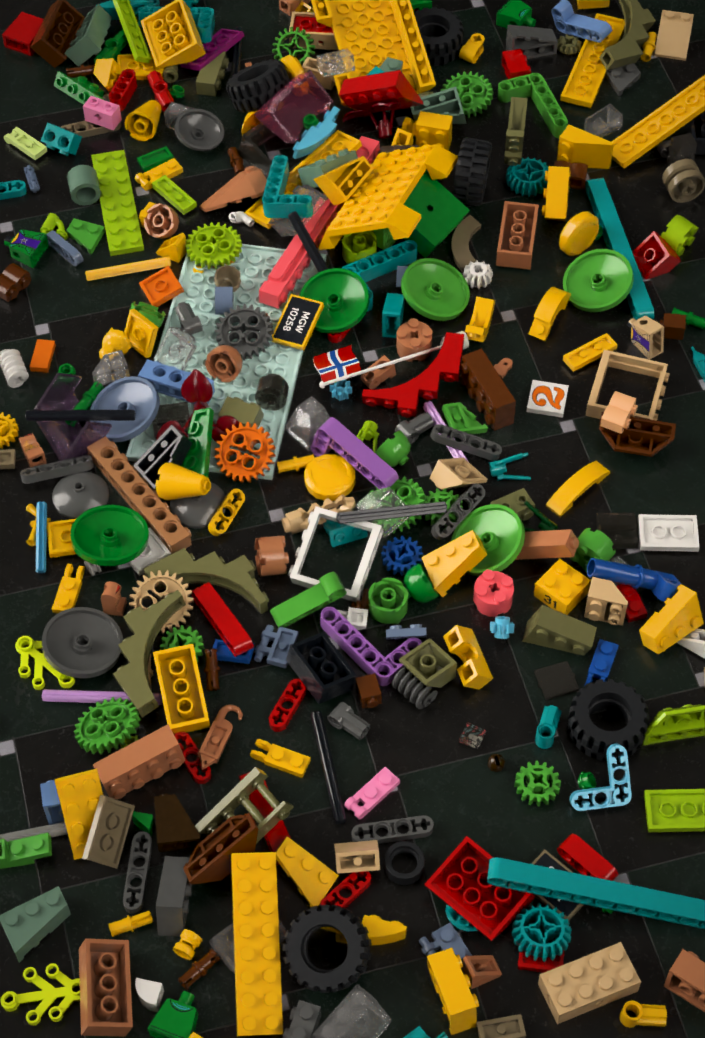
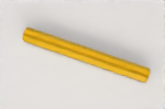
[85,256,171,281]

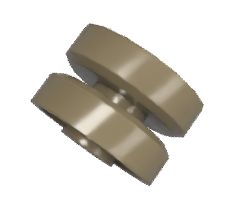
[662,159,705,203]

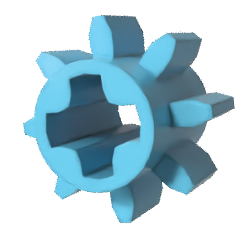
[330,380,352,401]
[490,616,515,639]

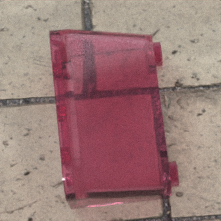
[254,69,334,144]

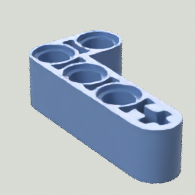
[551,0,612,43]

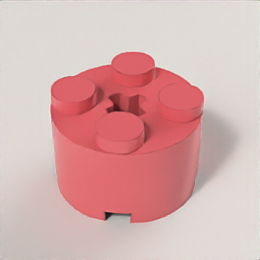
[473,570,514,617]

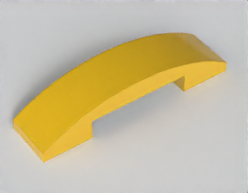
[546,461,611,517]

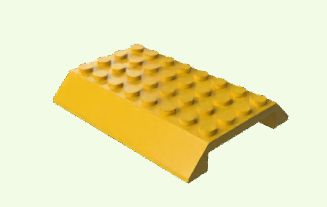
[311,0,436,110]
[318,144,458,250]

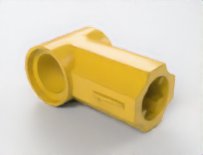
[619,1000,667,1028]

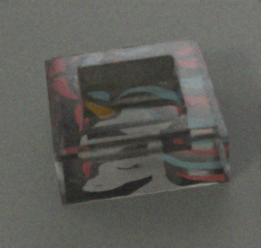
[459,722,486,750]

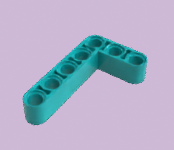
[137,6,215,43]
[262,155,314,218]
[342,240,417,312]

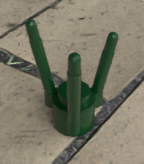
[524,501,558,532]

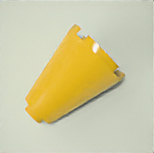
[125,100,162,141]
[156,462,211,500]

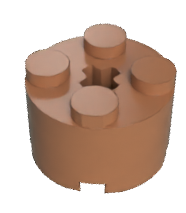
[396,318,433,362]
[255,536,289,576]

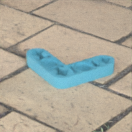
[569,743,632,811]

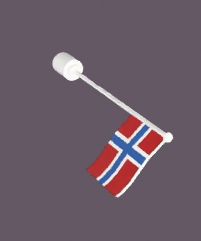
[313,331,469,388]

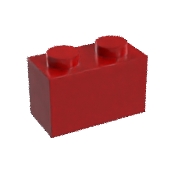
[502,49,531,79]

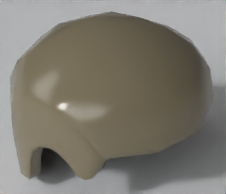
[214,265,241,292]

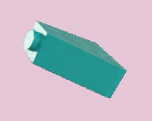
[382,293,405,338]

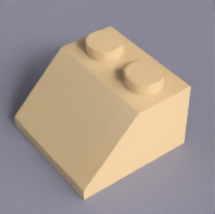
[430,458,488,490]

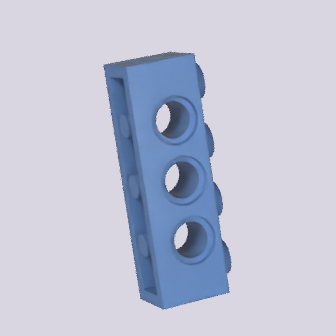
[138,359,215,404]

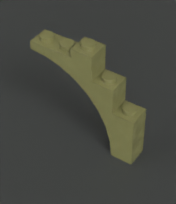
[599,0,656,70]
[504,97,528,166]
[143,548,269,614]
[113,590,186,718]

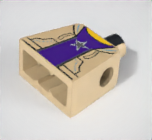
[627,316,664,360]

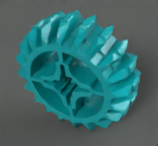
[506,157,549,197]
[512,903,572,962]

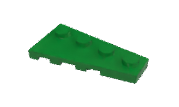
[181,408,214,477]

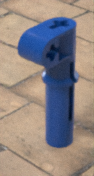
[587,558,681,602]

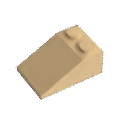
[654,10,694,61]

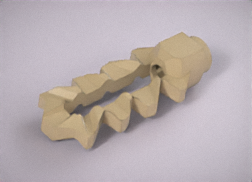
[281,494,356,535]

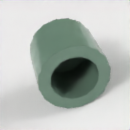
[67,165,101,206]

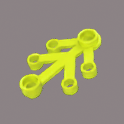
[15,636,75,690]
[0,963,80,1026]

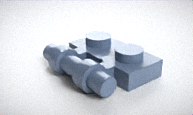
[386,624,427,640]
[254,625,299,668]
[419,922,472,969]

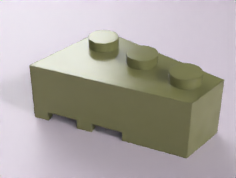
[522,605,597,656]

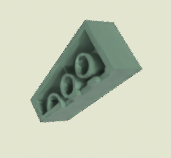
[64,4,112,67]

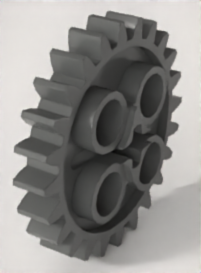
[215,304,274,360]

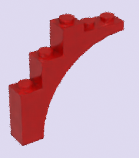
[362,332,464,418]

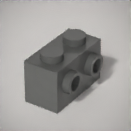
[283,1000,322,1038]

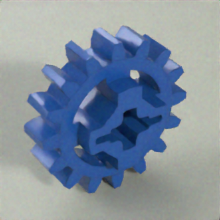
[381,536,423,576]

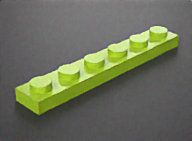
[112,0,151,63]

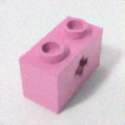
[83,96,122,130]

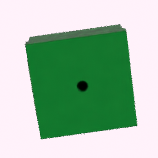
[403,171,470,258]

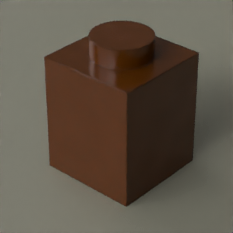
[659,313,686,340]
[355,673,382,708]

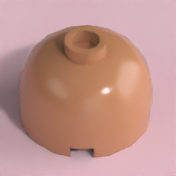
[144,203,179,239]
[205,345,243,382]

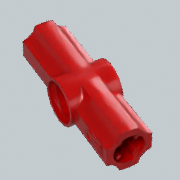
[147,70,176,113]

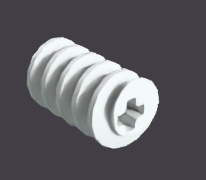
[0,349,29,388]

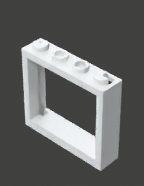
[289,506,383,602]

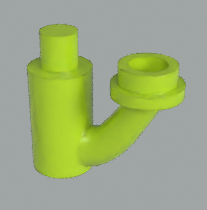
[40,213,68,240]

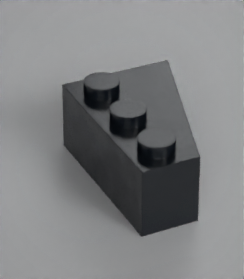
[133,425,193,490]

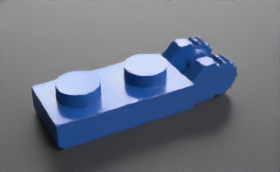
[585,639,619,685]

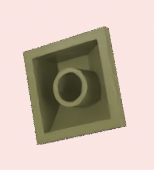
[399,638,457,688]

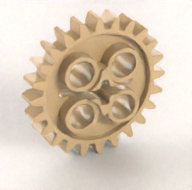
[129,570,194,635]

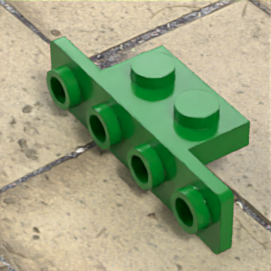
[54,71,105,105]

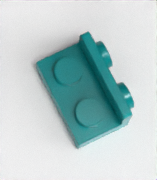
[323,520,368,547]

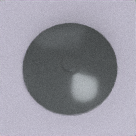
[42,607,123,678]

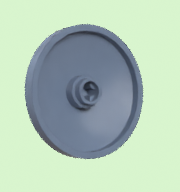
[90,376,160,442]

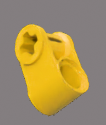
[459,33,485,64]

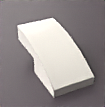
[327,607,368,630]

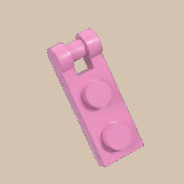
[344,767,400,820]

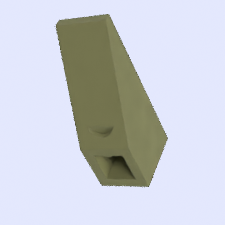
[196,51,229,97]

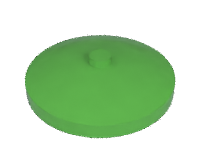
[563,249,634,312]
[401,258,470,321]
[451,504,525,576]

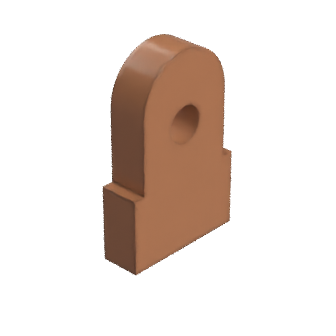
[494,358,512,379]

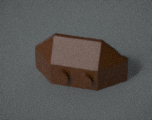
[599,412,676,457]
[183,813,259,885]

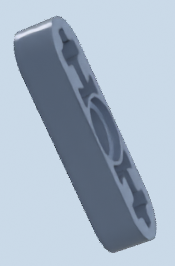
[47,230,83,266]

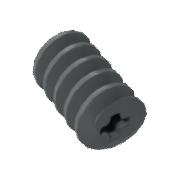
[392,667,438,709]

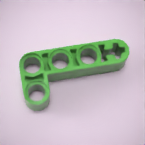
[270,572,347,629]

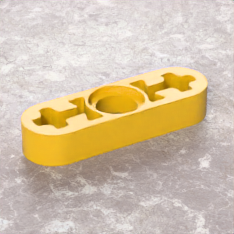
[208,488,245,536]

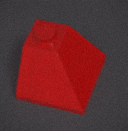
[632,231,681,280]

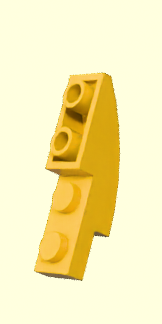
[321,915,407,946]

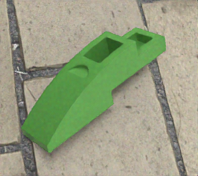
[0,833,52,869]

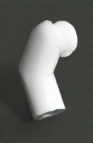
[229,211,255,227]

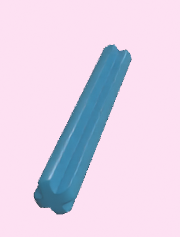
[36,502,47,573]

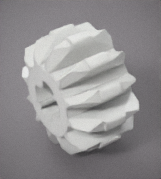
[463,260,493,289]

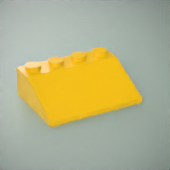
[140,0,206,69]

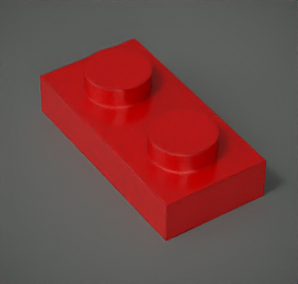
[616,584,648,623]

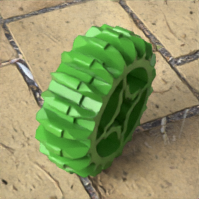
[272,27,316,65]

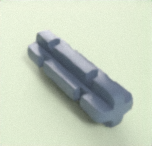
[24,165,40,193]

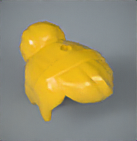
[99,327,131,362]

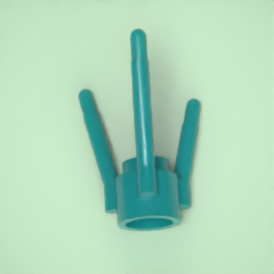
[489,453,531,480]

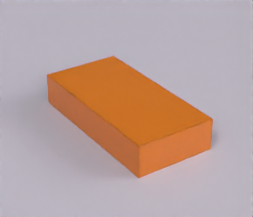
[30,339,56,373]

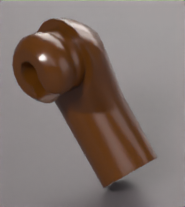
[351,588,370,609]

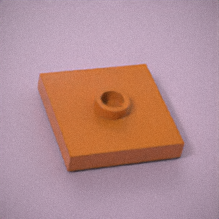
[139,265,184,307]

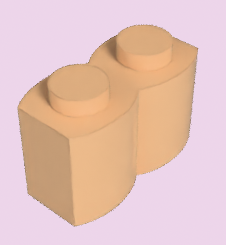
[600,391,638,434]

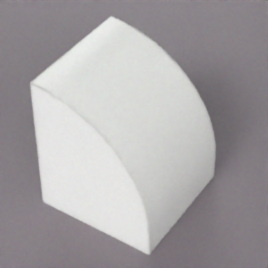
[135,978,164,1012]

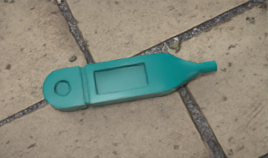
[691,346,705,382]

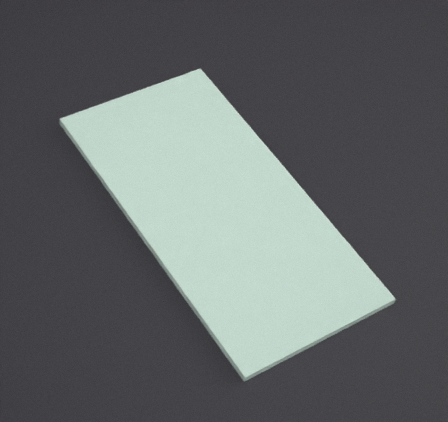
[126,244,326,480]

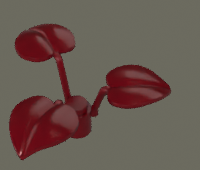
[342,102,411,139]
[156,369,244,444]

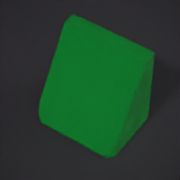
[132,811,155,837]

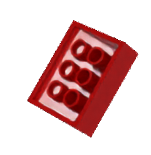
[339,70,423,113]
[424,836,535,941]

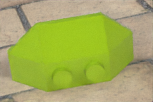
[643,704,705,745]

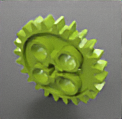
[185,222,242,269]

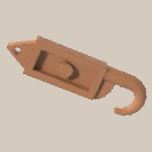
[198,704,243,770]

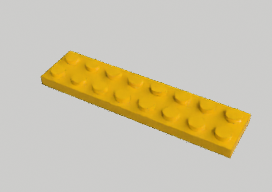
[560,13,625,108]
[612,75,705,168]
[244,130,362,229]
[231,852,283,1037]

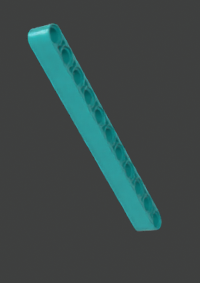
[585,178,654,320]
[487,857,705,929]

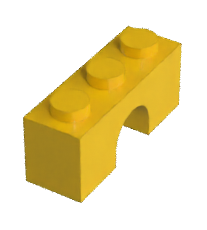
[443,625,493,690]

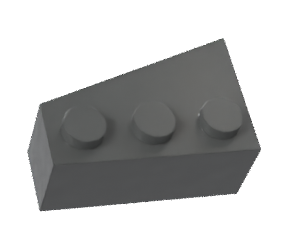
[506,24,558,59]
[156,856,192,937]

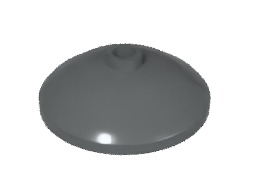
[175,109,224,151]
[52,471,109,519]
[170,482,226,529]

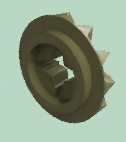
[557,34,581,54]

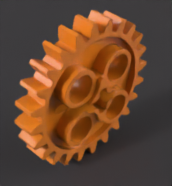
[215,422,276,483]

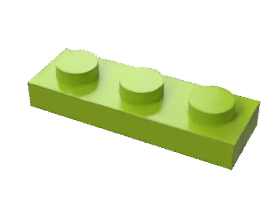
[152,175,197,215]

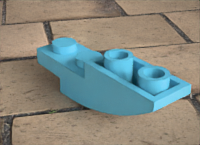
[292,106,340,159]

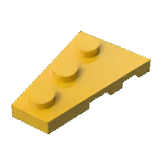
[276,837,339,907]

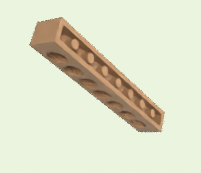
[87,436,192,554]

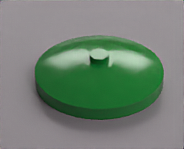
[299,268,370,333]
[70,505,149,566]

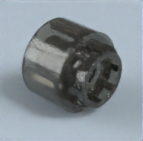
[255,374,289,411]

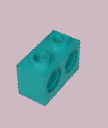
[41,122,82,156]

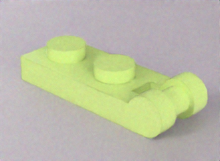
[4,127,48,160]

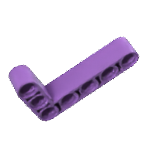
[311,417,399,492]
[320,607,422,686]

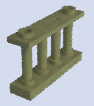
[195,767,294,844]

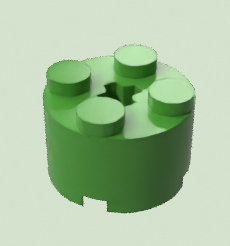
[569,528,616,573]
[368,578,408,624]

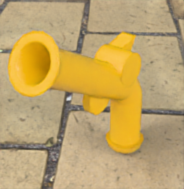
[26,504,51,546]

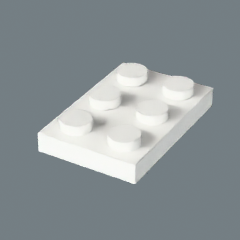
[638,514,700,552]

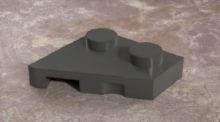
[605,63,641,96]

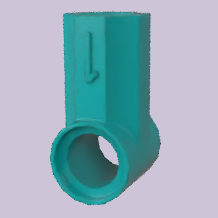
[535,705,562,749]

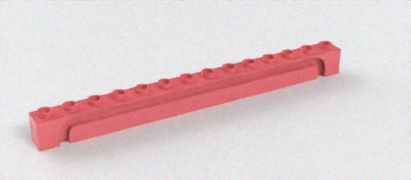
[259,136,380,309]

